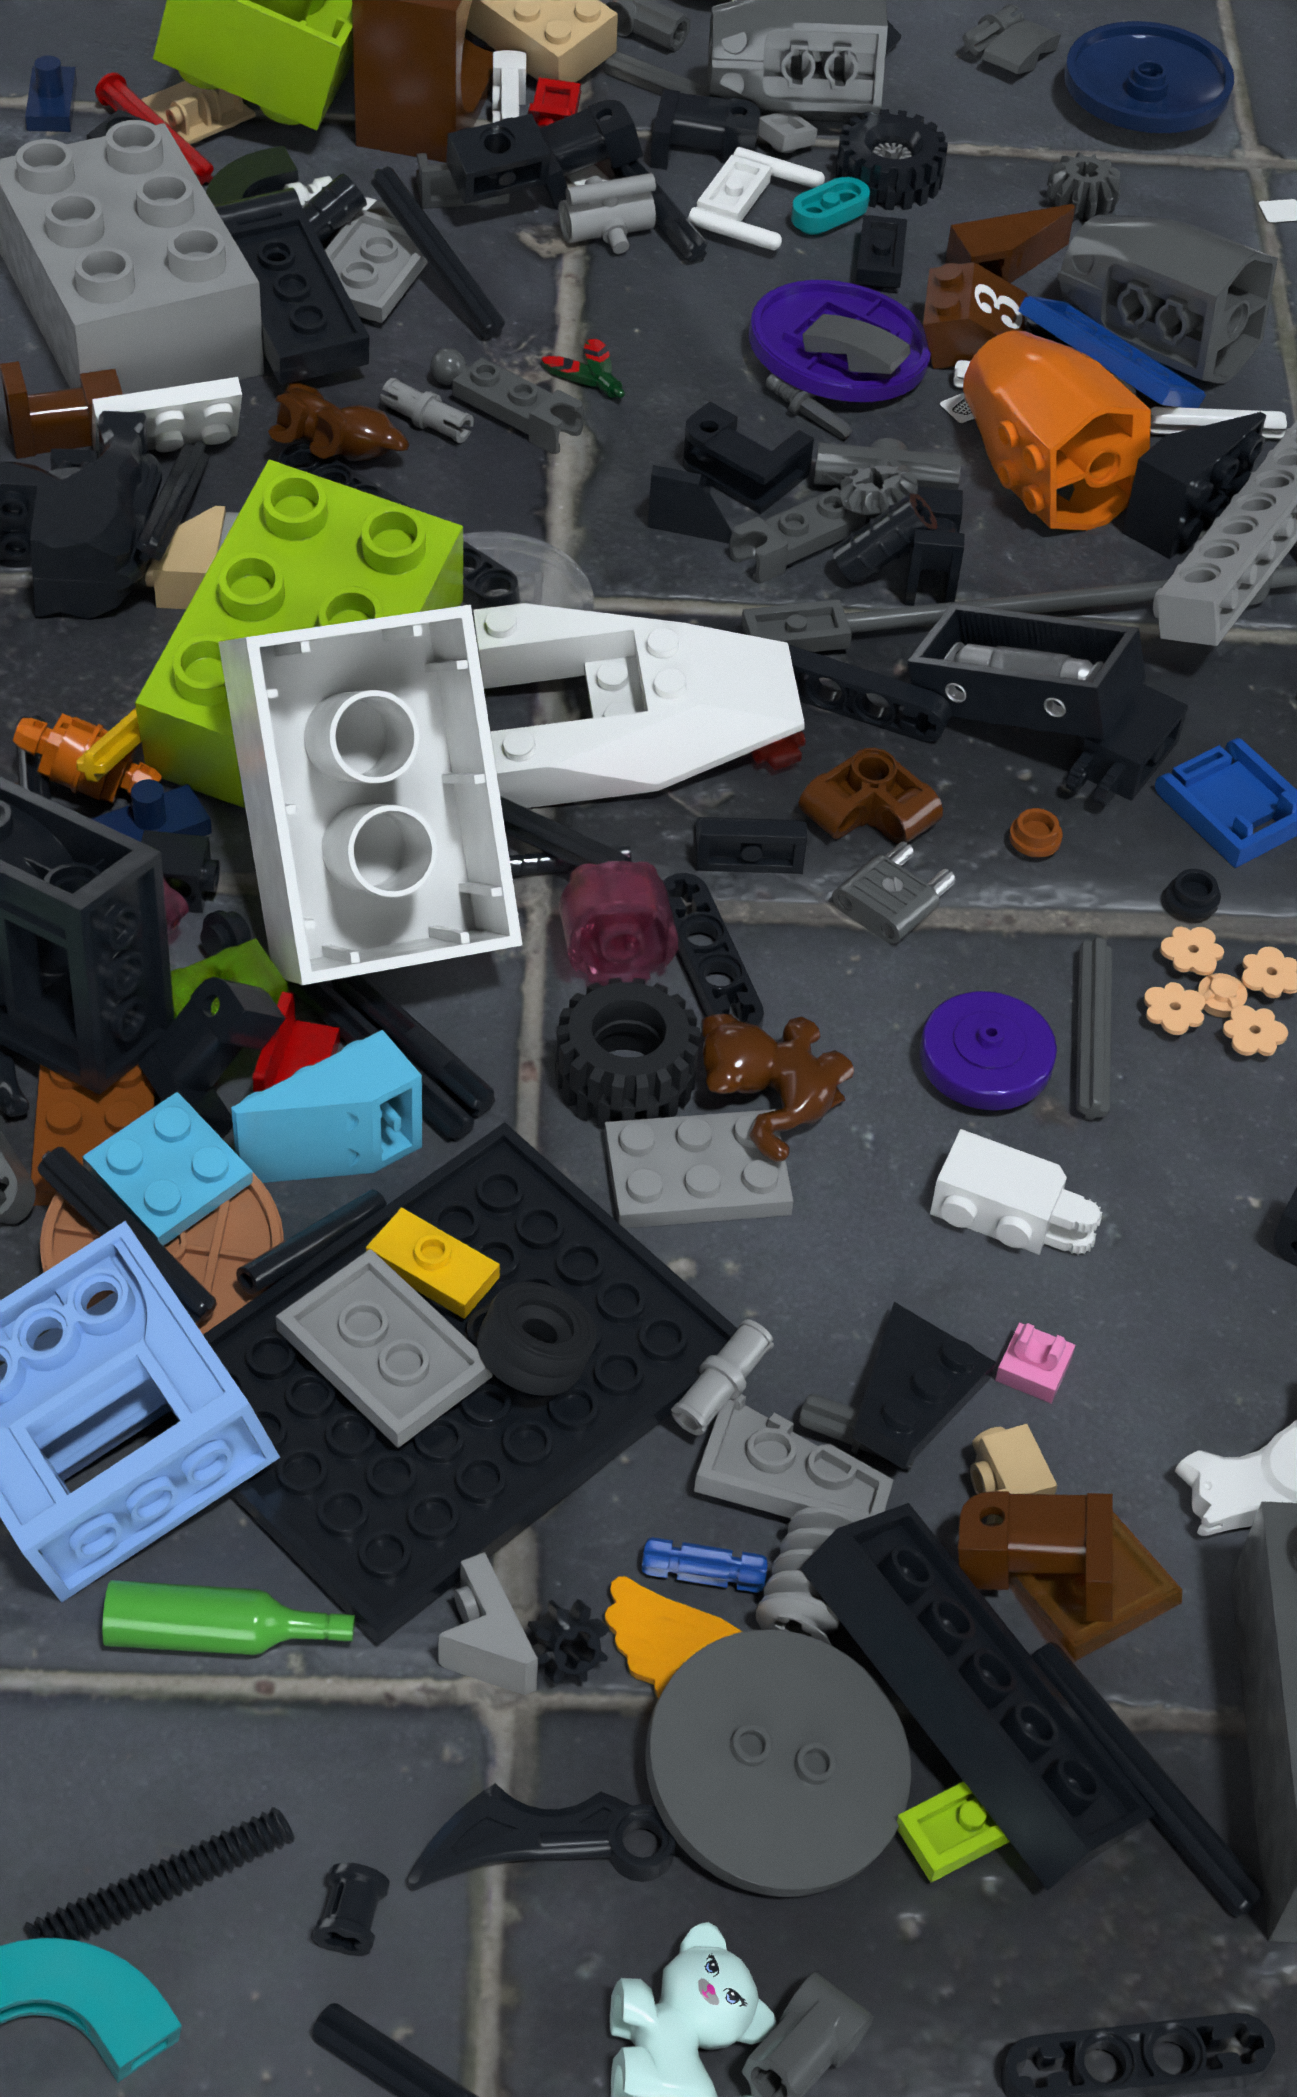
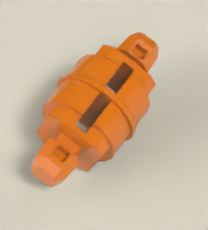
[13,713,162,804]

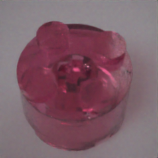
[559,861,678,986]

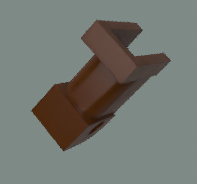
[0,361,123,459]
[958,1491,1113,1622]

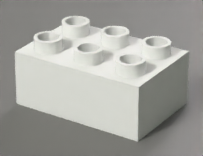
[218,605,522,985]

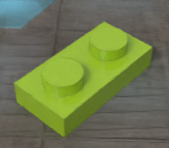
[897,1781,1010,1883]

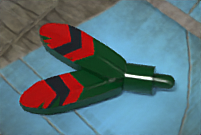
[541,339,625,398]

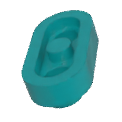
[791,177,870,235]

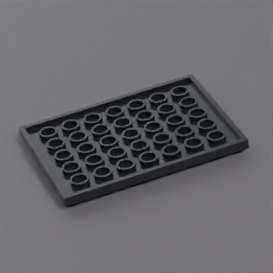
[158,1122,738,1645]

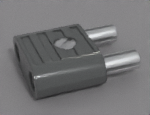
[832,842,956,944]

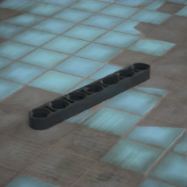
[278,443,520,609]

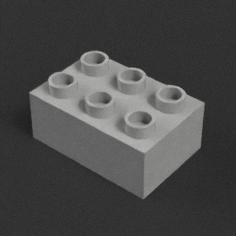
[0,120,264,394]

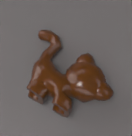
[268,382,409,461]
[701,1014,854,1163]

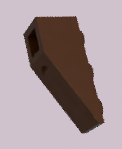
[945,204,1075,283]

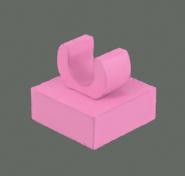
[995,1322,1076,1404]

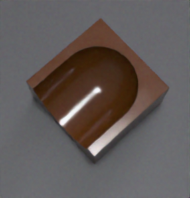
[352,0,493,163]

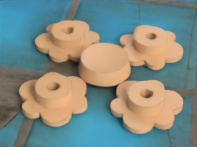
[1144,926,1297,1056]

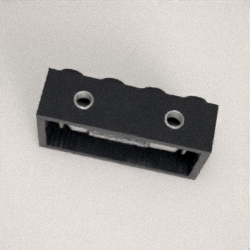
[907,603,1146,740]

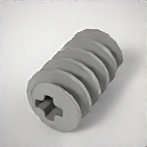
[756,1507,859,1645]

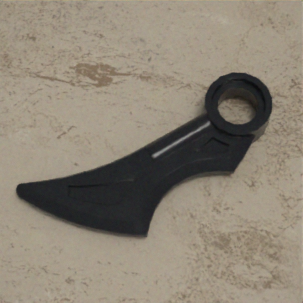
[408,1783,676,1890]

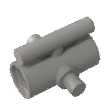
[558,173,656,254]

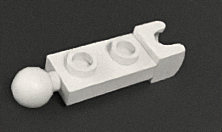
[492,50,526,122]

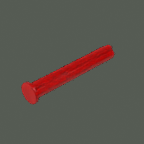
[95,72,214,185]

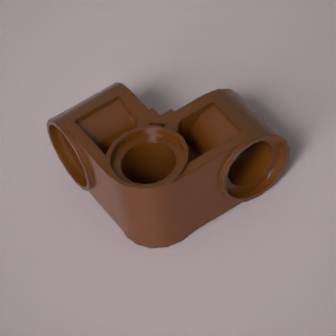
[798,748,943,844]

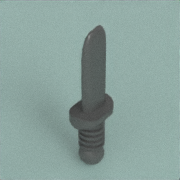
[766,374,852,440]

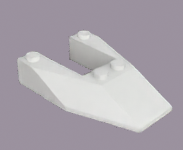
[473,603,805,808]

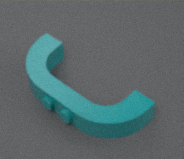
[0,1938,182,2083]

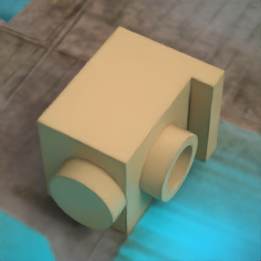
[970,1424,1058,1524]

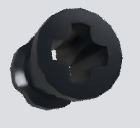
[312,1862,390,1956]

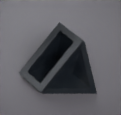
[648,465,733,544]

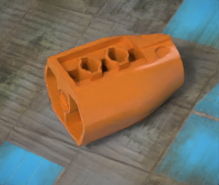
[963,330,1151,531]

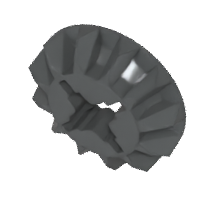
[839,462,918,515]

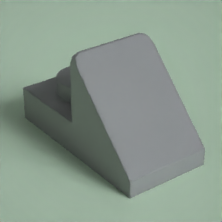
[438,1552,538,1695]

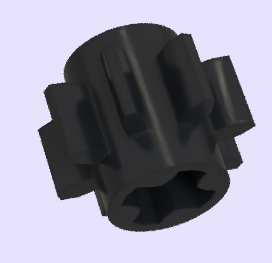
[527,1599,610,1684]

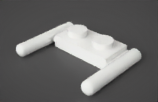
[688,147,825,251]

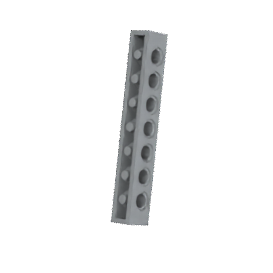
[1153,420,1297,646]

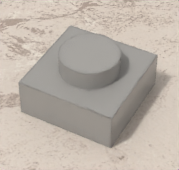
[759,112,818,153]

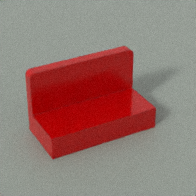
[253,991,340,1092]

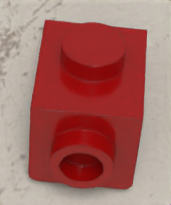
[528,77,581,128]

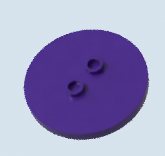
[748,280,931,402]

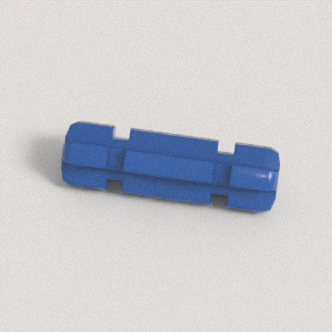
[642,1537,768,1593]

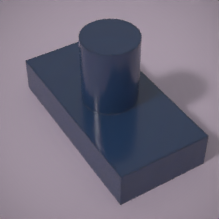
[25,55,77,132]
[92,779,212,842]

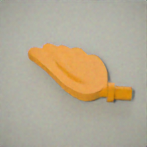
[605,1576,742,1699]

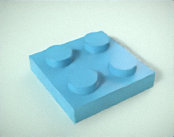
[82,1092,253,1246]

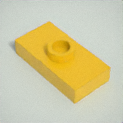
[366,1207,500,1319]

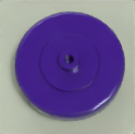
[919,991,1057,1110]

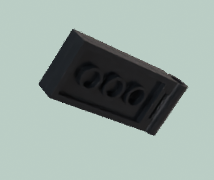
[214,187,370,385]

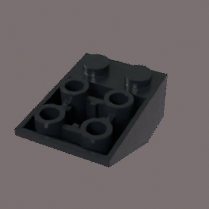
[1122,412,1267,559]

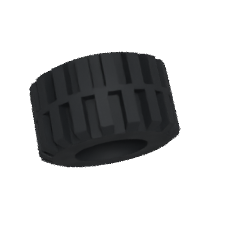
[555,977,700,1128]

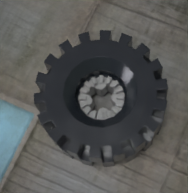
[836,109,948,210]

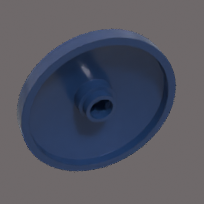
[1064,21,1234,133]

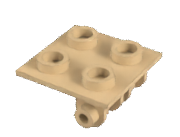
[141,81,256,144]

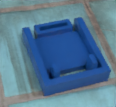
[1155,738,1297,868]

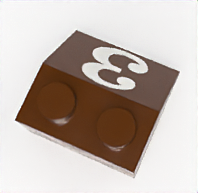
[923,262,1028,369]

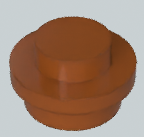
[1009,808,1063,857]

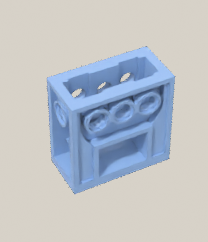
[0,1221,280,1603]

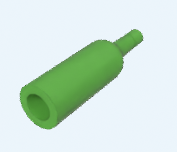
[102,1580,355,1655]

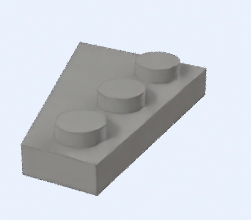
[694,1394,893,1520]

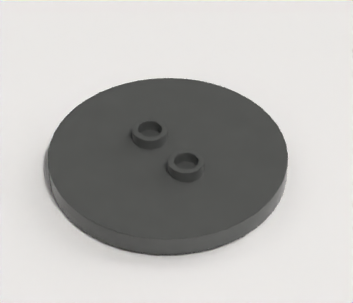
[645,1629,911,1897]

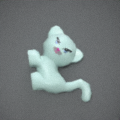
[610,1922,777,2097]

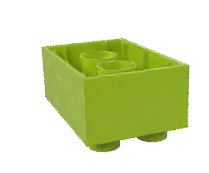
[153,0,354,131]
[135,459,463,809]

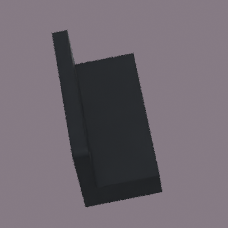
[695,817,807,874]

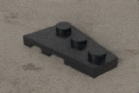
[852,1302,996,1470]

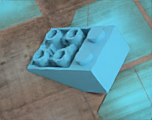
[231,1030,422,1183]

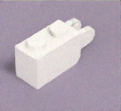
[930,1129,1102,1255]

